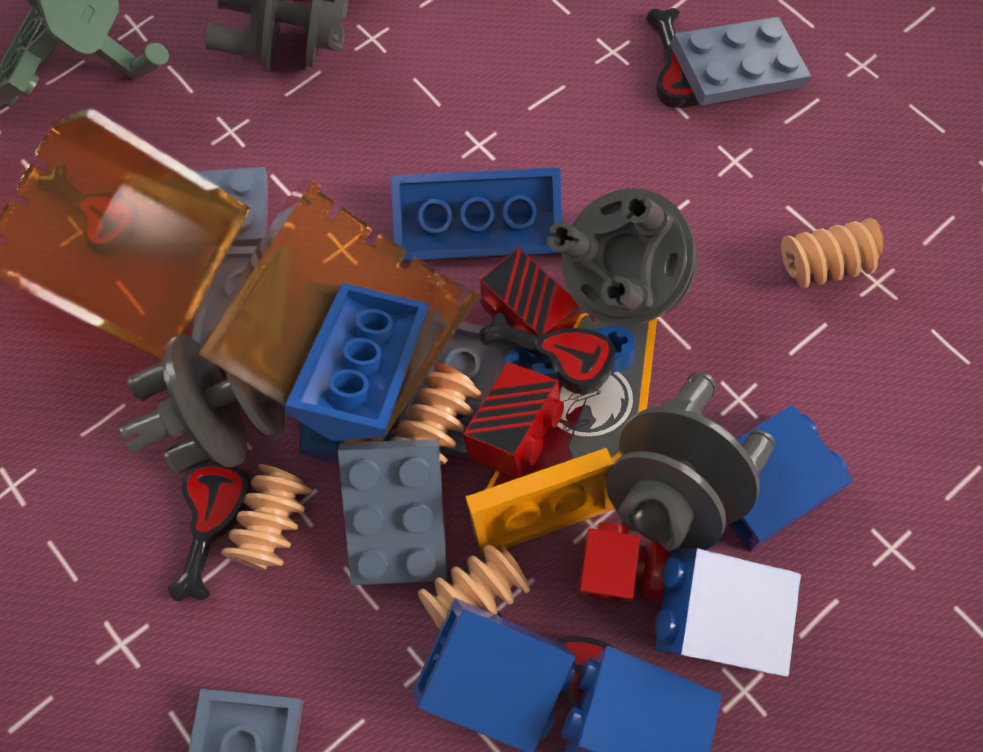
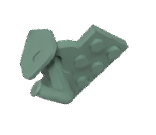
[0,0,169,107]

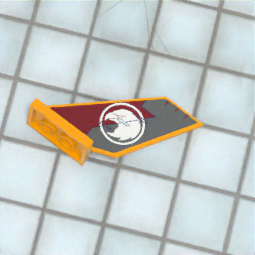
[465,313,657,557]

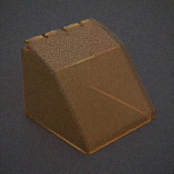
[0,108,250,360]
[199,179,480,443]

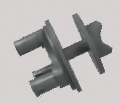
[205,0,349,72]
[547,188,698,326]
[120,325,293,474]
[606,372,775,551]

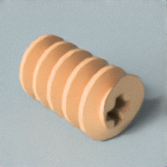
[781,218,884,289]
[390,362,483,465]
[221,464,312,572]
[418,543,530,631]

